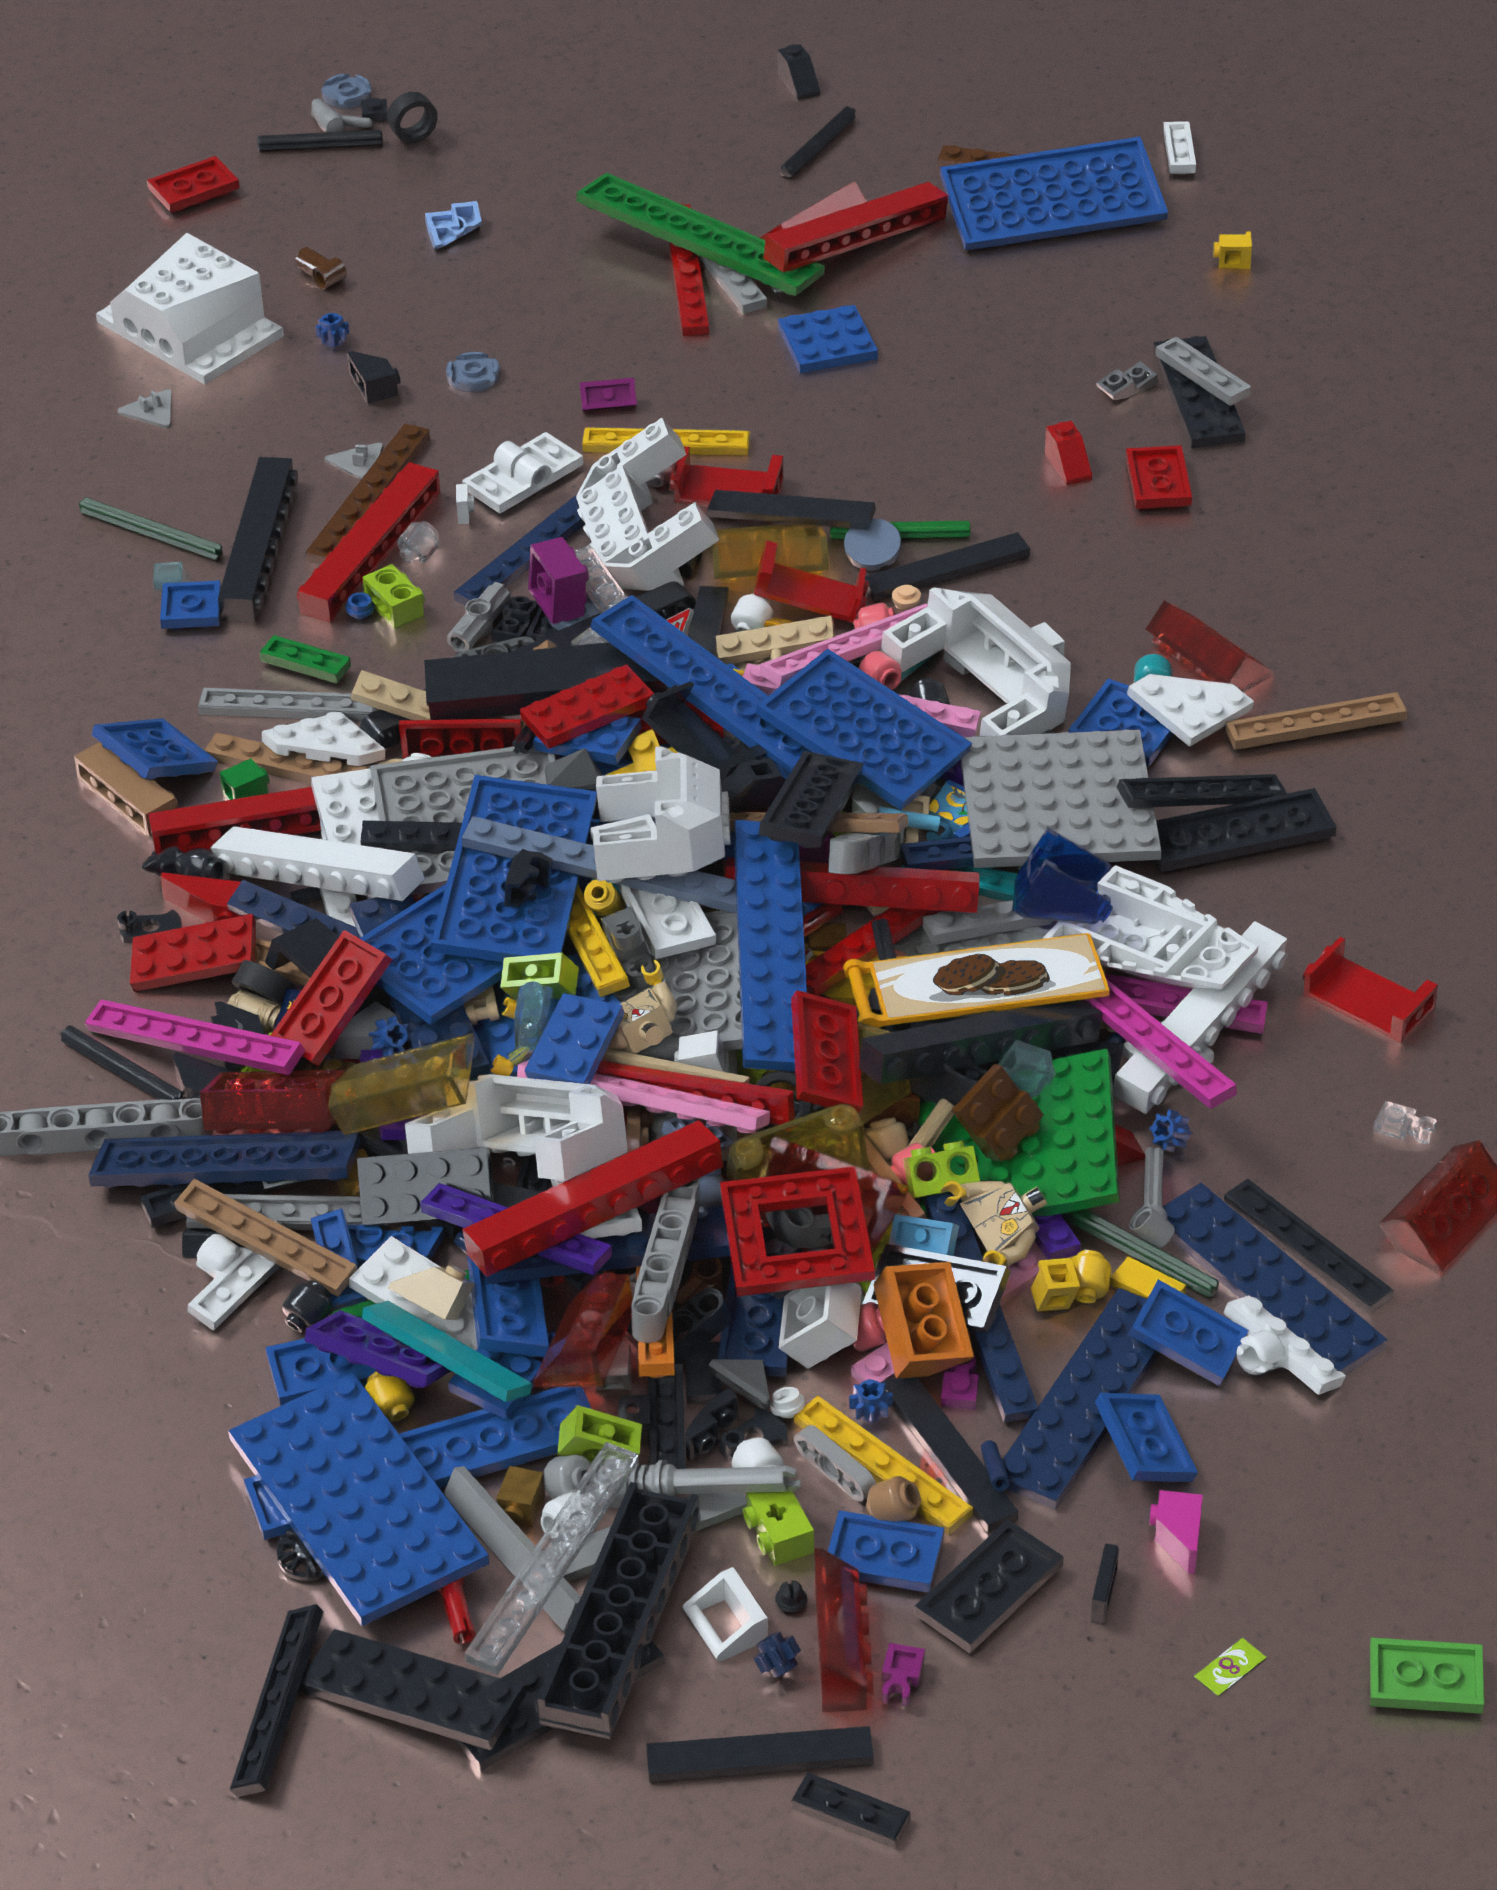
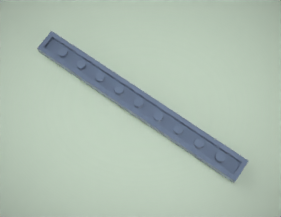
[462,816,737,914]

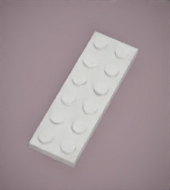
[590,814,716,959]
[349,1236,548,1361]

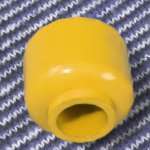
[1071,1250,1111,1304]
[365,1371,415,1422]

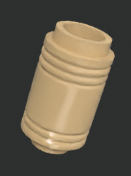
[228,990,287,1034]

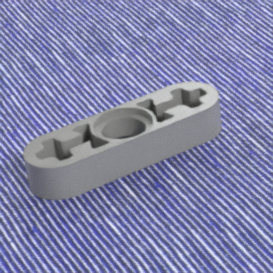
[794,1425,876,1502]

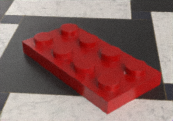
[520,664,654,749]
[130,914,256,992]
[270,930,392,1066]
[791,990,863,1115]

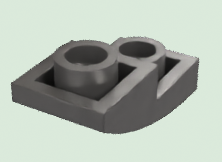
[1096,361,1159,400]

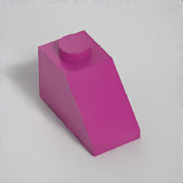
[1149,1490,1203,1574]

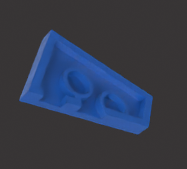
[348,1225,445,1267]

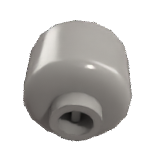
[543,1455,595,1499]

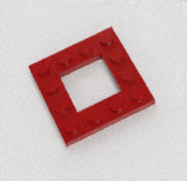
[720,1166,875,1296]

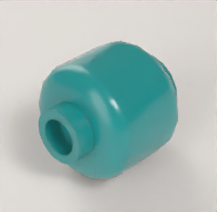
[1134,654,1172,683]

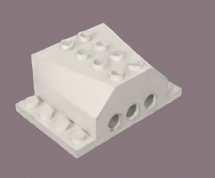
[96,233,284,385]

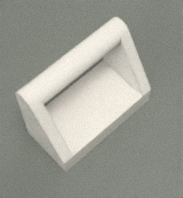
[683,1567,768,1661]

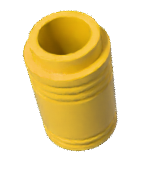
[584,879,626,916]

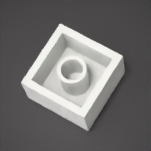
[779,1282,862,1369]

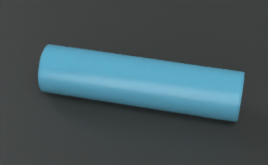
[878,806,940,832]

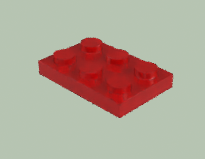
[147,156,240,213]
[1125,445,1192,509]

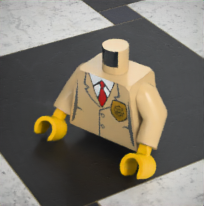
[608,960,677,1054]
[940,1181,1048,1267]

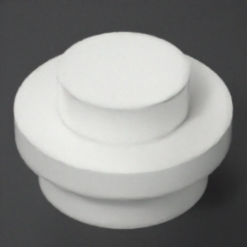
[770,1387,805,1418]

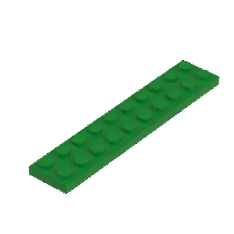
[576,172,825,296]

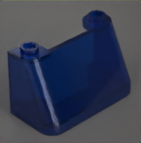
[1012,827,1113,925]

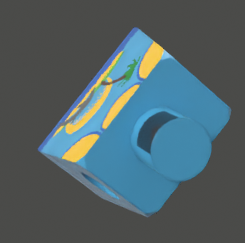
[926,780,968,841]

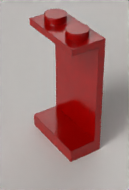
[670,446,784,506]
[753,540,869,623]
[1302,937,1438,1043]

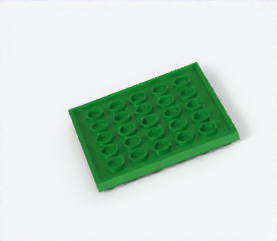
[918,1049,1120,1231]

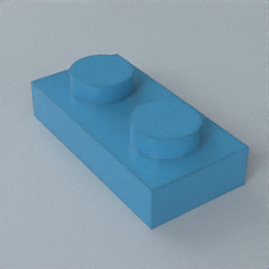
[889,1214,959,1256]

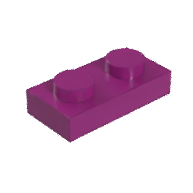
[579,378,637,411]

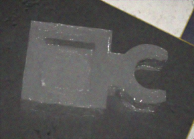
[1374,1100,1437,1144]

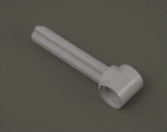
[1129,1147,1175,1248]

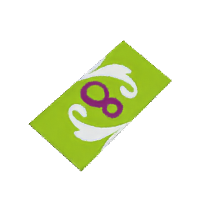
[1194,1638,1267,1696]

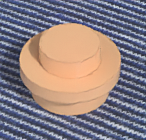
[892,585,921,611]

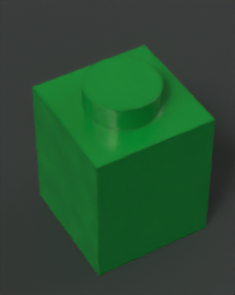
[220,758,270,800]

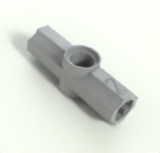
[447,582,511,652]

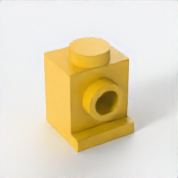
[1213,231,1252,269]
[1030,1258,1080,1311]

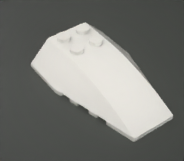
[1043,865,1258,989]

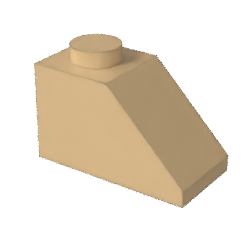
[388,1264,475,1320]

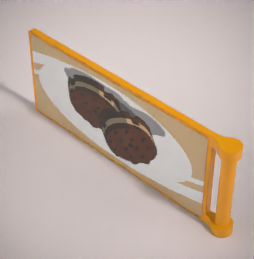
[843,933,1109,1033]

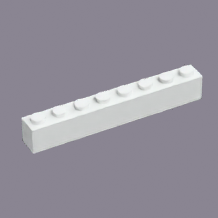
[211,826,425,901]
[1113,921,1288,1114]

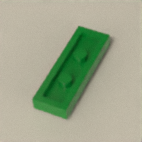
[259,635,351,683]

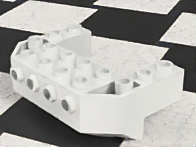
[576,418,720,591]
[881,588,1071,737]
[593,747,731,883]
[405,1074,628,1184]

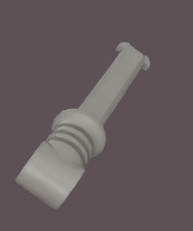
[593,1459,801,1508]

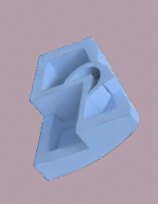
[425,201,482,249]

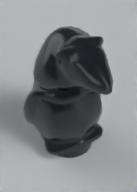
[142,846,225,879]

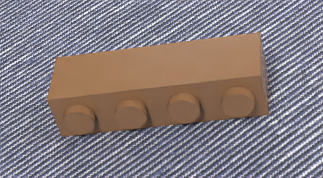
[74,742,178,837]

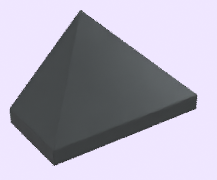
[544,748,603,788]
[709,1359,770,1411]

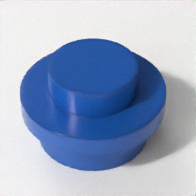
[346,593,375,619]

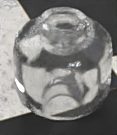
[397,521,440,564]

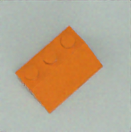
[873,1262,974,1379]

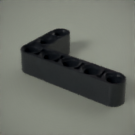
[563,1271,731,1364]

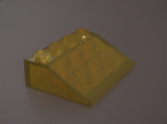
[708,524,829,583]
[328,1033,475,1135]

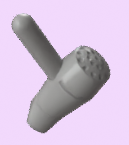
[311,99,373,132]

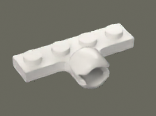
[187,1221,280,1331]
[1223,1295,1346,1395]

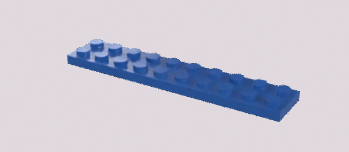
[590,595,812,773]
[733,820,807,1071]
[244,1381,592,1540]

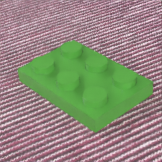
[1370,1637,1484,1714]

